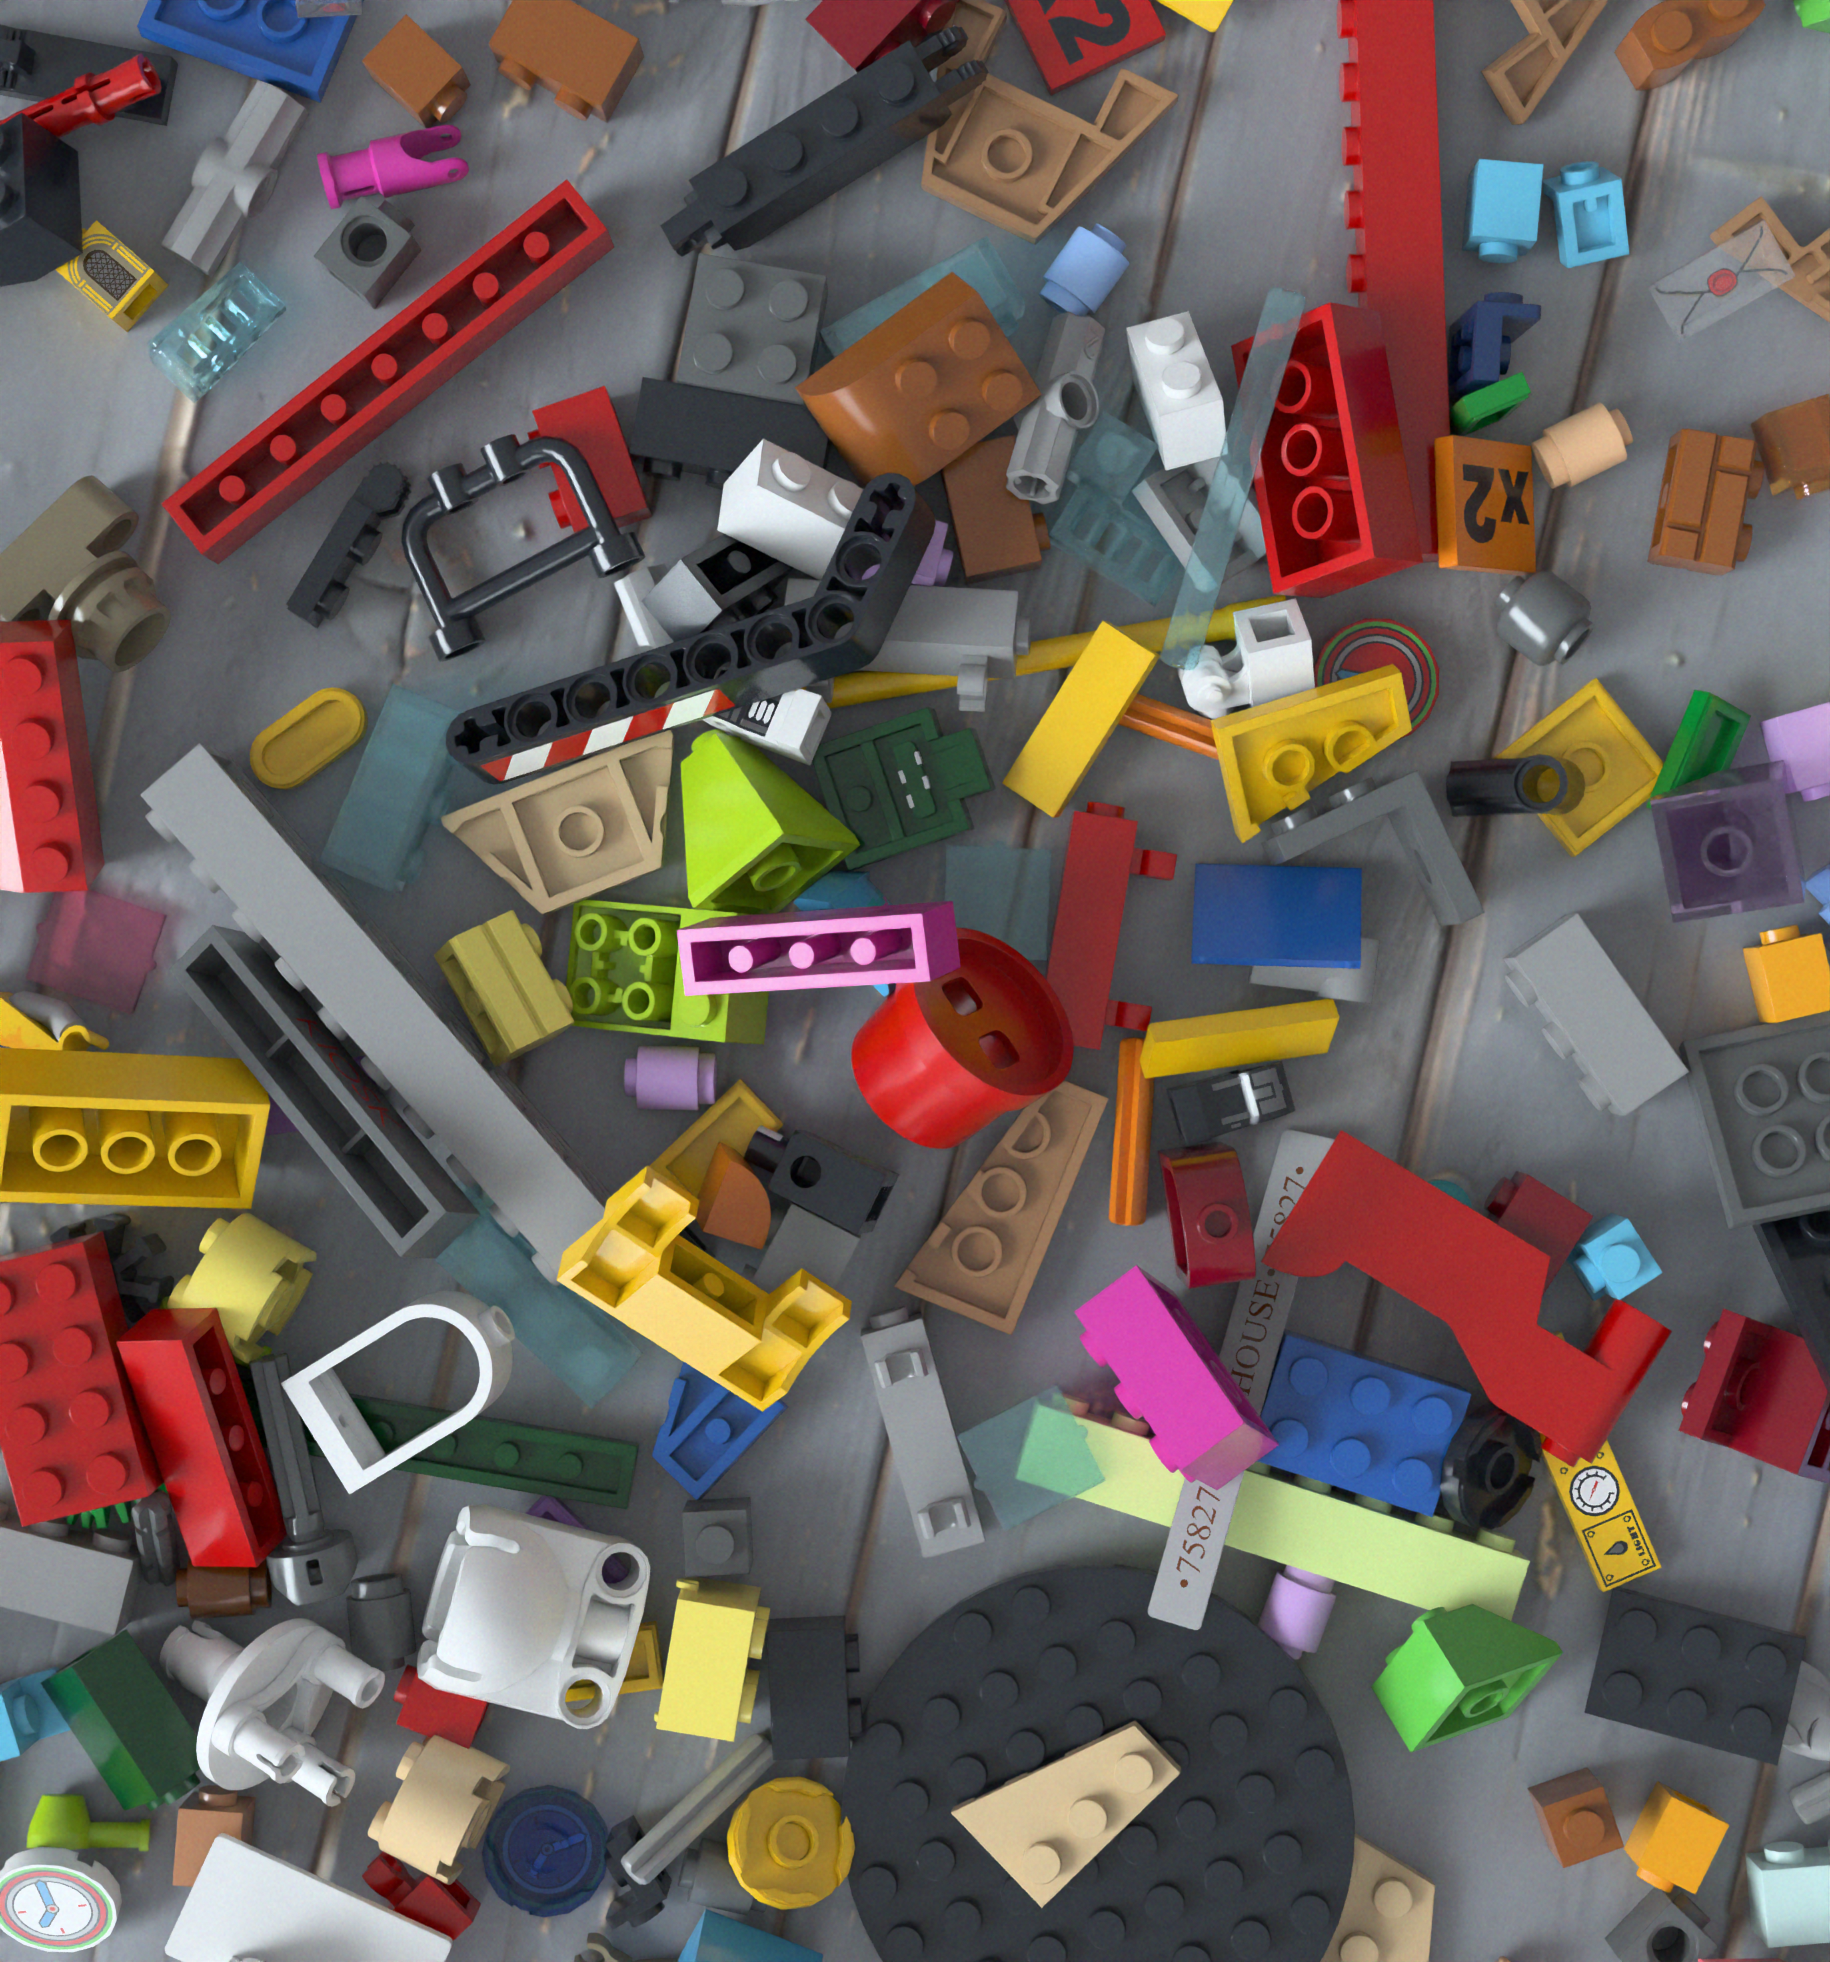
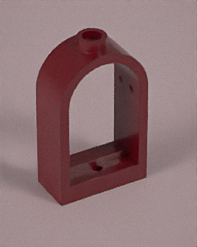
[1158,1141,1256,1289]

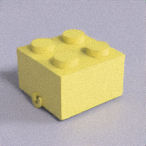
[654,1577,771,1742]

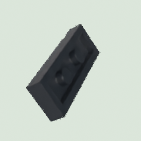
[0,25,178,126]

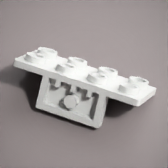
[165,1833,453,1962]

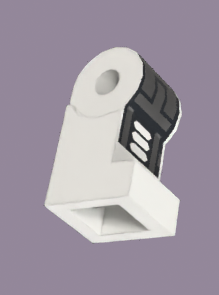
[703,667,832,766]

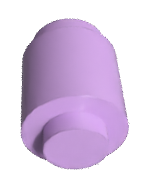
[624,1046,717,1110]
[1257,1565,1337,1659]

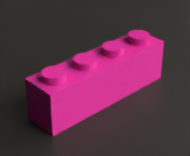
[677,901,961,996]

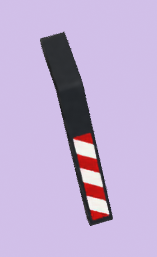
[446,473,936,785]

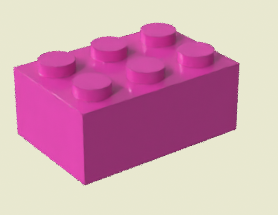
[1074,1265,1279,1490]

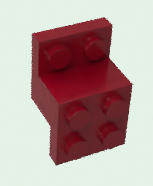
[1678,1308,1830,1484]

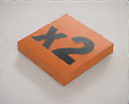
[1434,435,1536,576]

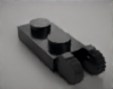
[286,461,412,628]

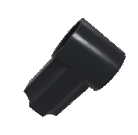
[1446,754,1586,817]

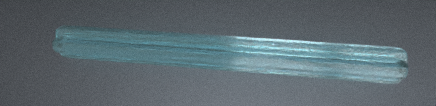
[1160,287,1306,670]

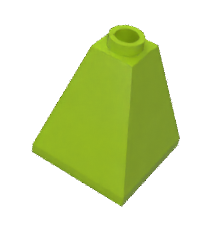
[681,729,860,915]

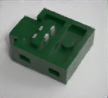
[812,707,996,870]

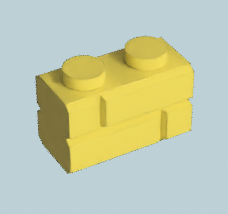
[434,910,575,1067]

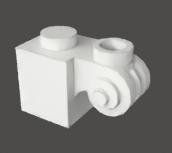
[1177,598,1315,719]

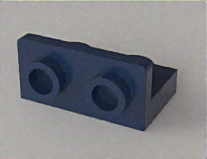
[1447,292,1541,403]

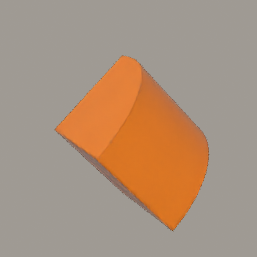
[696,1142,771,1250]

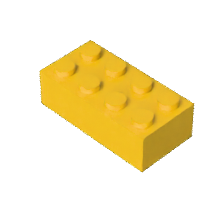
[0,1047,270,1209]

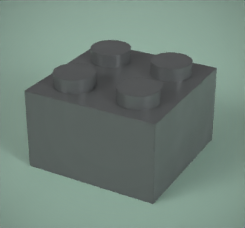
[676,253,828,406]

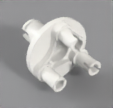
[159,1618,385,1807]

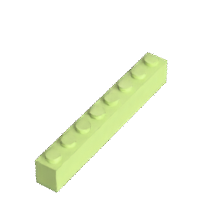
[1013,1391,1530,1621]

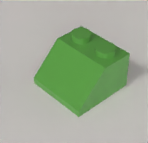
[1371,1604,1563,1752]

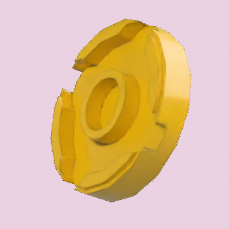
[727,1776,855,1910]

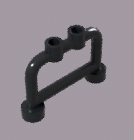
[401,434,646,662]

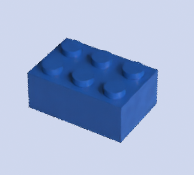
[1258,1329,1472,1517]

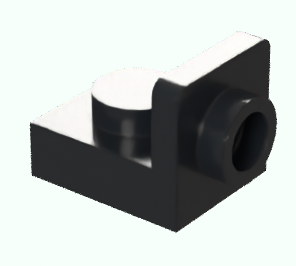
[604,1815,672,1930]

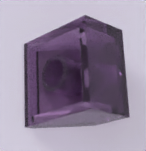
[1650,760,1806,923]

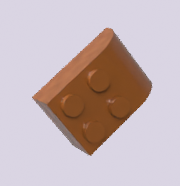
[795,272,1042,489]

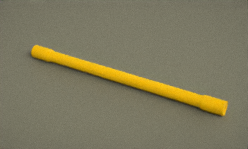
[794,595,1287,709]

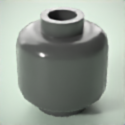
[1495,570,1594,666]

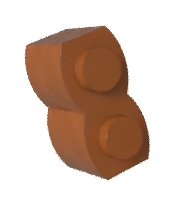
[1614,0,1766,91]

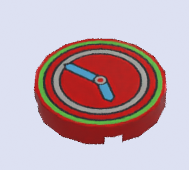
[1313,618,1439,740]

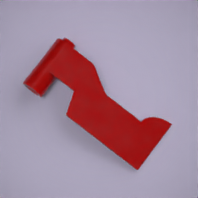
[1260,1130,1672,1468]

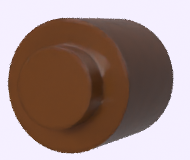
[176,1556,272,1620]

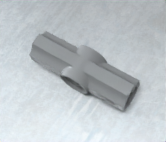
[161,80,309,277]
[1006,312,1105,504]

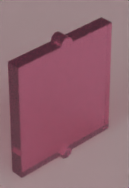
[26,889,167,1014]

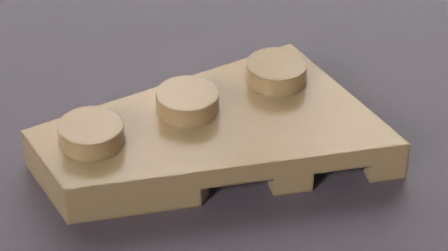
[951,1720,1181,1908]

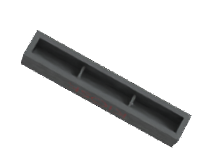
[169,925,481,1259]

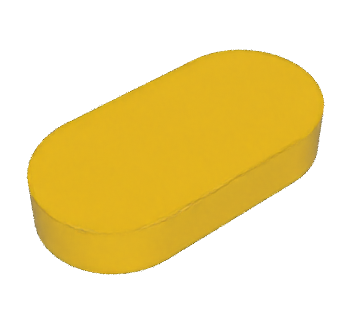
[250,687,368,790]

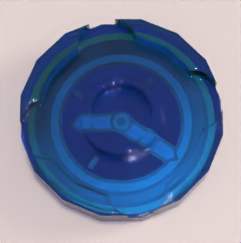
[482,1785,609,1918]

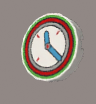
[0,1847,122,1952]

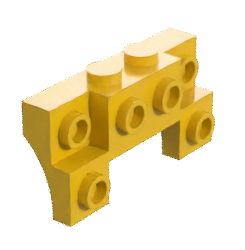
[557,1166,852,1412]

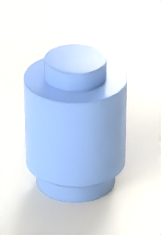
[1039,223,1130,317]

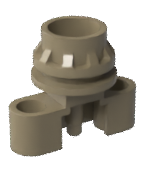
[0,475,171,673]

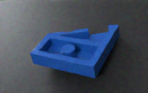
[651,1362,788,1500]

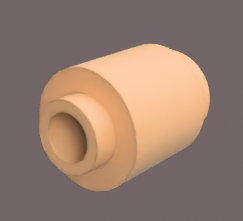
[1531,402,1633,489]

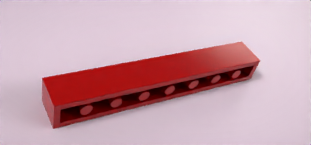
[161,179,614,564]

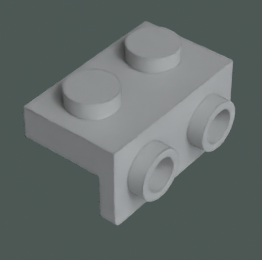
[1132,453,1266,596]

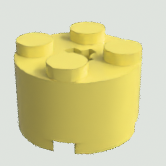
[167,1212,317,1363]

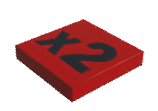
[1004,0,1166,96]

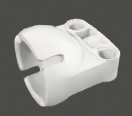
[417,1504,650,1729]

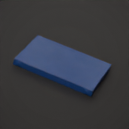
[1191,863,1362,969]

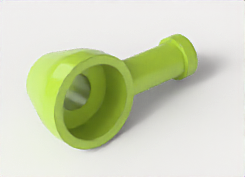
[26,1794,151,1852]

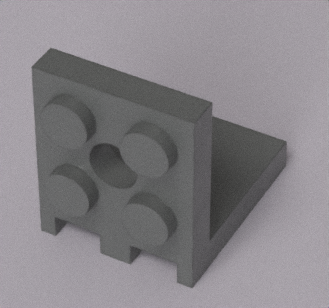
[1261,770,1485,926]

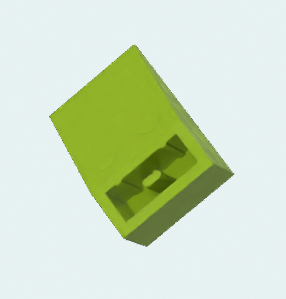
[566,900,769,1045]

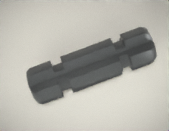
[132,1490,180,1587]

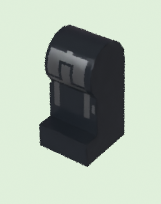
[1166,1061,1296,1147]

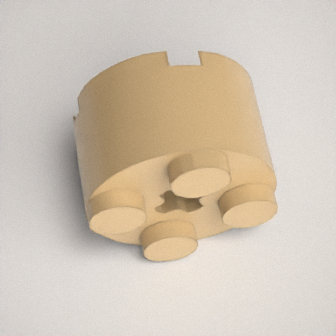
[368,1735,510,1885]

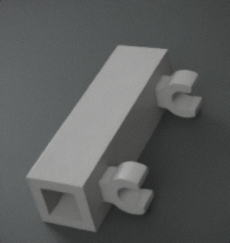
[783,578,1032,712]
[860,1306,985,1559]

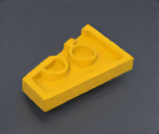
[1210,664,1412,844]

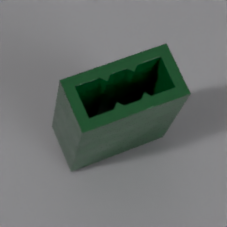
[41,1629,201,1811]

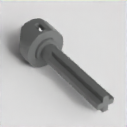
[249,1353,358,1605]

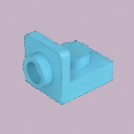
[1542,161,1629,268]
[0,1667,71,1762]

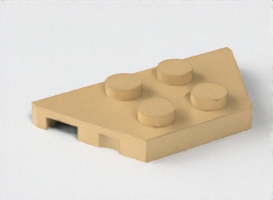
[440,730,675,915]
[1320,1832,1435,1962]

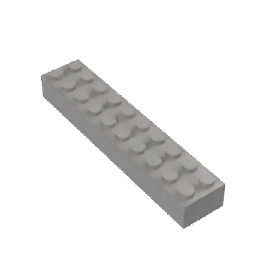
[140,743,612,1291]

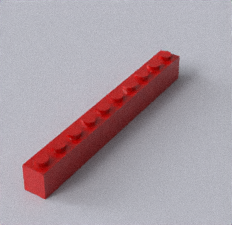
[1337,0,1450,562]

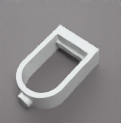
[281,1291,515,1494]

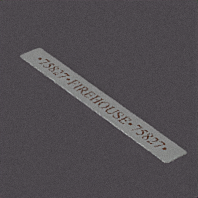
[1148,1129,1334,1630]

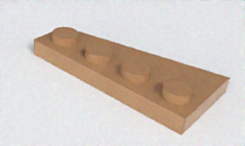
[893,1080,1109,1335]

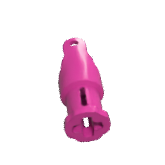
[317,124,469,210]

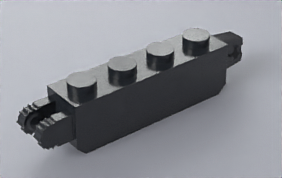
[660,25,989,257]

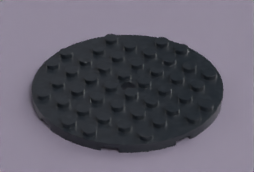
[841,1564,1355,1962]

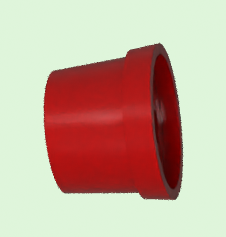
[851,927,1074,1149]

